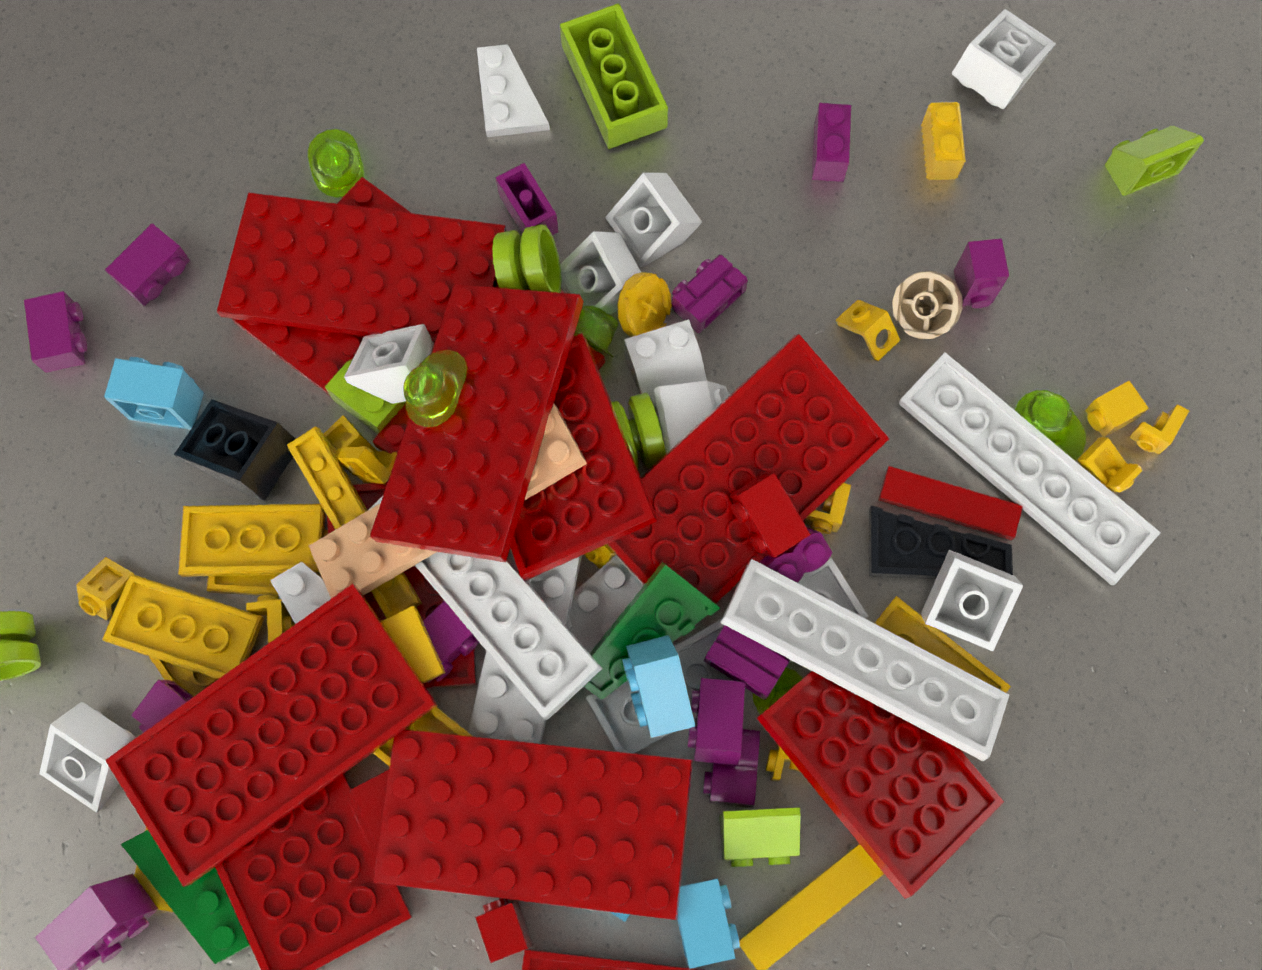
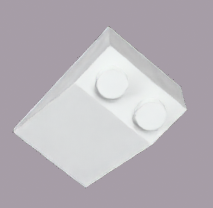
[951,9,1056,110]

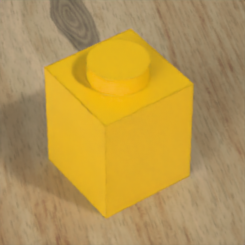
[1085,380,1149,437]

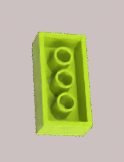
[560,3,668,150]

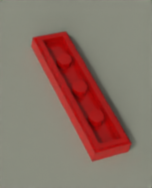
[878,466,1023,541]

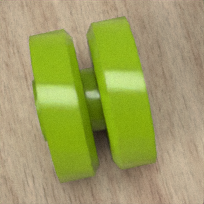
[492,224,562,293]
[611,392,666,470]
[0,611,41,681]

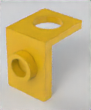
[836,300,900,361]

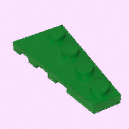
[584,562,720,700]
[121,830,250,964]

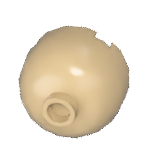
[892,271,963,339]

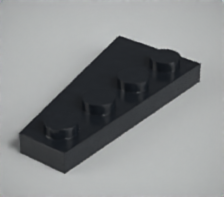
[869,505,1013,579]

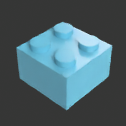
[104,357,204,430]
[622,635,695,738]
[677,878,740,969]

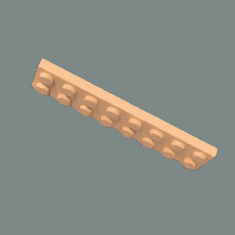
[309,403,587,598]

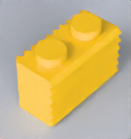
[921,102,966,180]

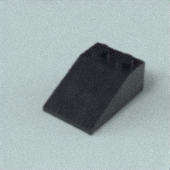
[174,399,296,501]

